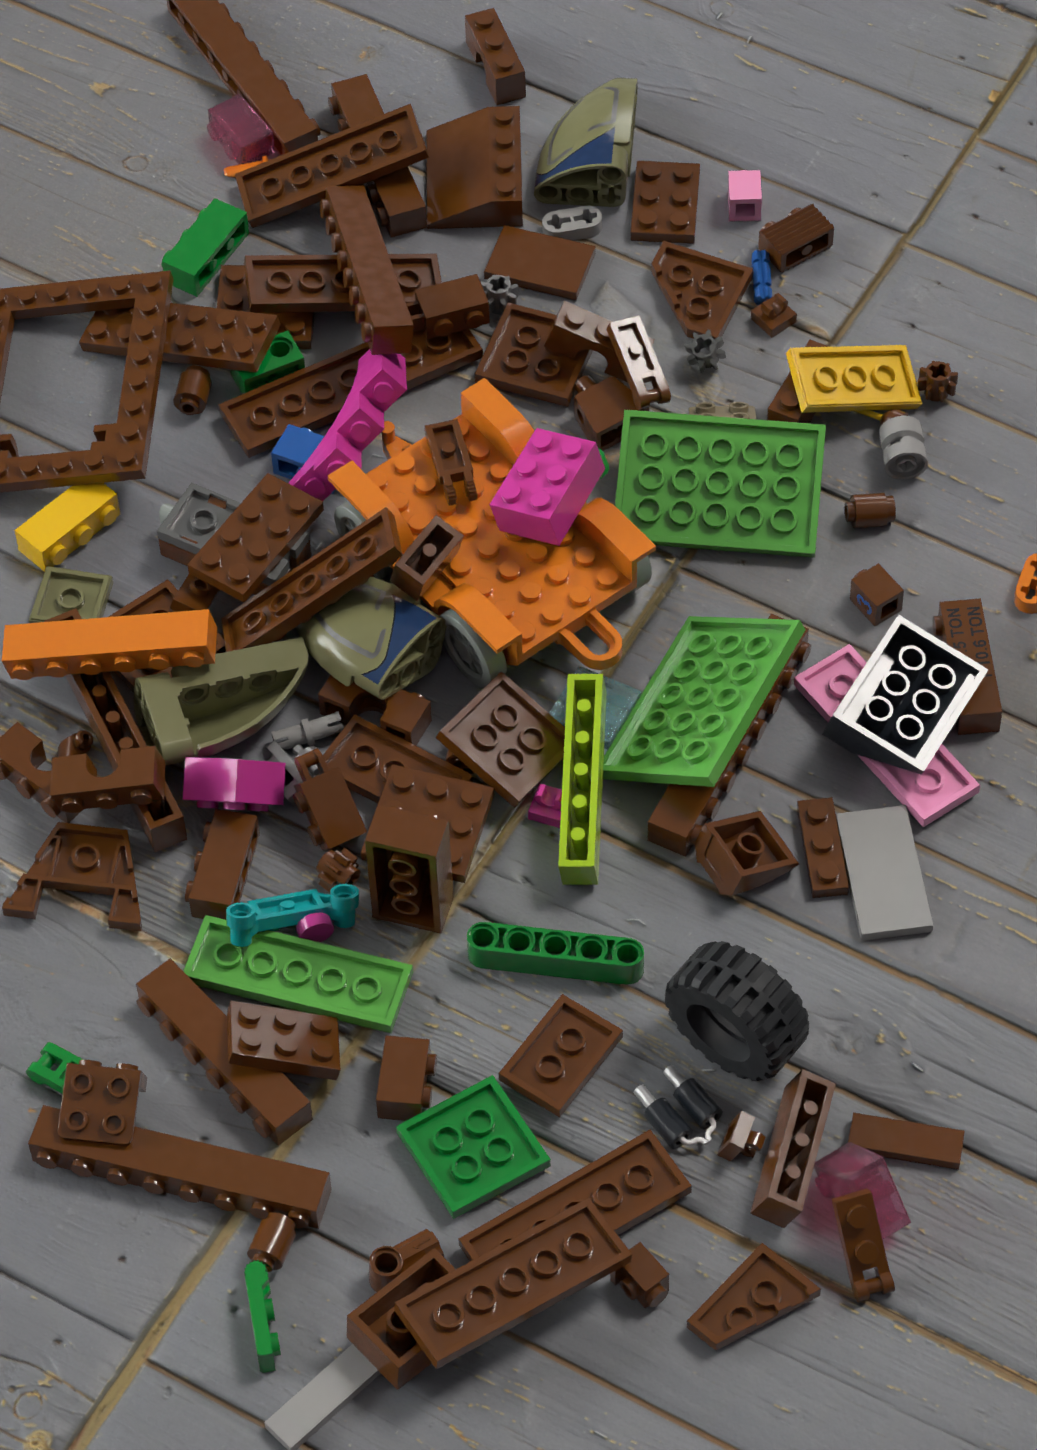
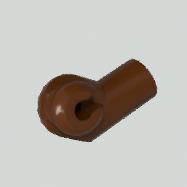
[57,730,93,757]

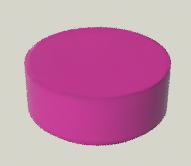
[296,913,334,942]

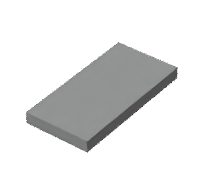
[836,805,933,941]

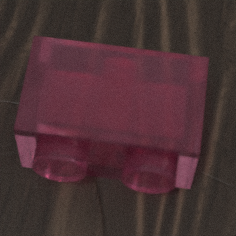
[207,94,275,165]

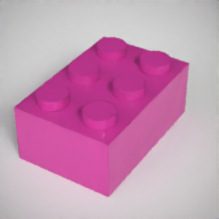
[489,428,605,546]

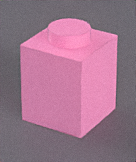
[728,170,762,221]

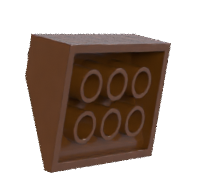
[426,106,523,229]

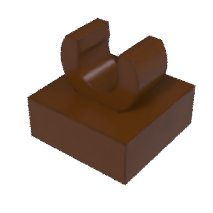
[751,293,797,338]
[717,1111,766,1161]

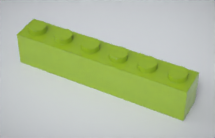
[558,674,607,885]

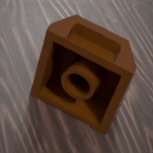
[695,811,799,895]

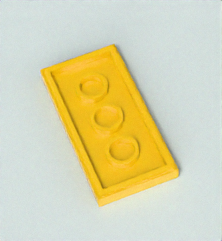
[786,345,922,413]

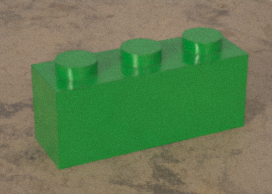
[161,198,249,297]

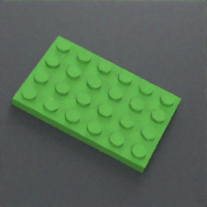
[615,410,826,558]
[603,616,806,787]

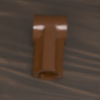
[369,1229,444,1292]

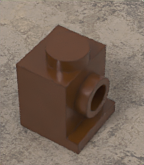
[610,1242,669,1308]

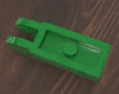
[244,1260,281,1373]

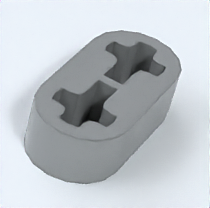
[542,206,602,241]

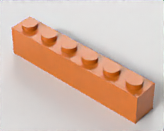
[1,609,217,680]

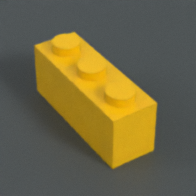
[14,483,120,572]

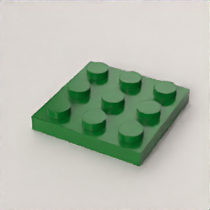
[396,1075,551,1219]

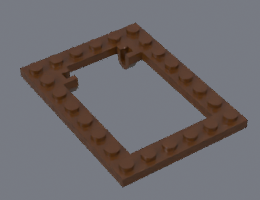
[0,270,174,493]

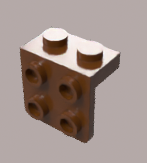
[58,1060,147,1145]

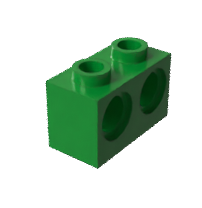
[230,331,305,394]

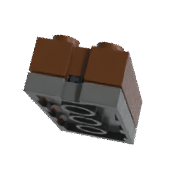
[157,482,312,595]

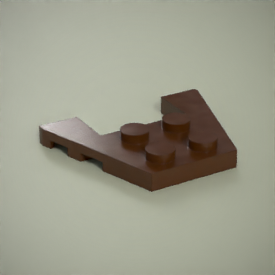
[2,822,142,931]

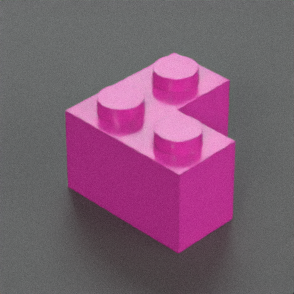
[183,757,286,812]

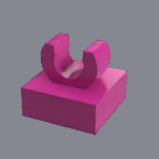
[528,784,562,828]

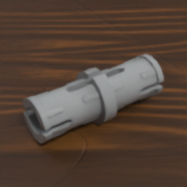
[271,711,344,750]

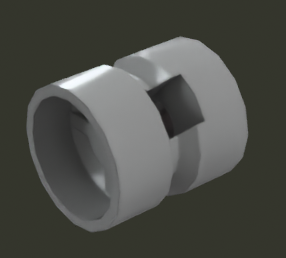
[879,416,928,479]

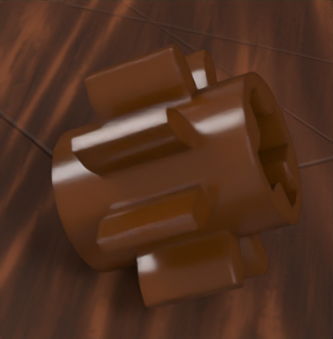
[917,361,958,402]
[316,848,361,893]

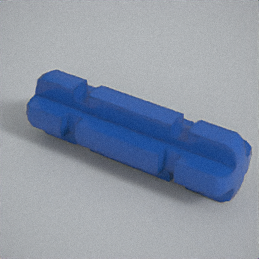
[751,250,772,306]

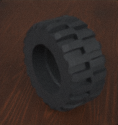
[665,941,809,1081]

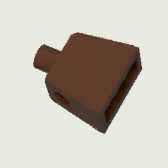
[574,375,649,451]

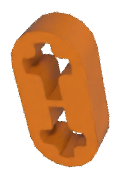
[1014,553,1037,614]

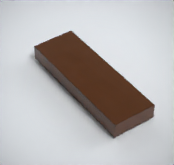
[847,1112,965,1170]

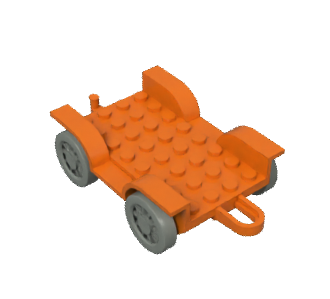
[328,378,656,688]

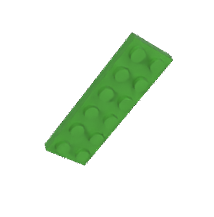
[183,915,413,1034]

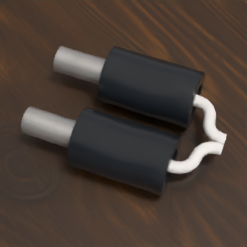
[634,1065,723,1149]

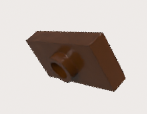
[170,573,220,612]

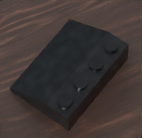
[822,614,988,775]

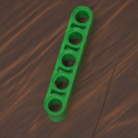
[467,922,644,985]

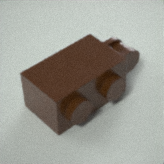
[406,274,490,340]
[293,748,367,850]

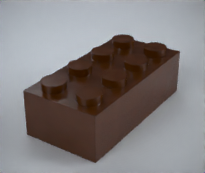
[365,805,454,934]

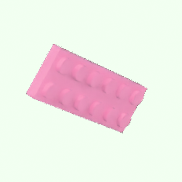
[794,644,980,827]

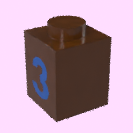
[850,563,904,626]

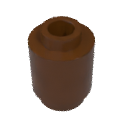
[173,365,212,415]
[844,493,896,528]
[247,1212,296,1272]

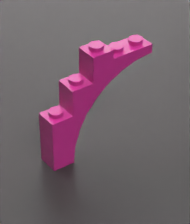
[288,349,407,501]

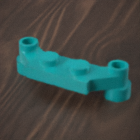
[226,884,359,947]

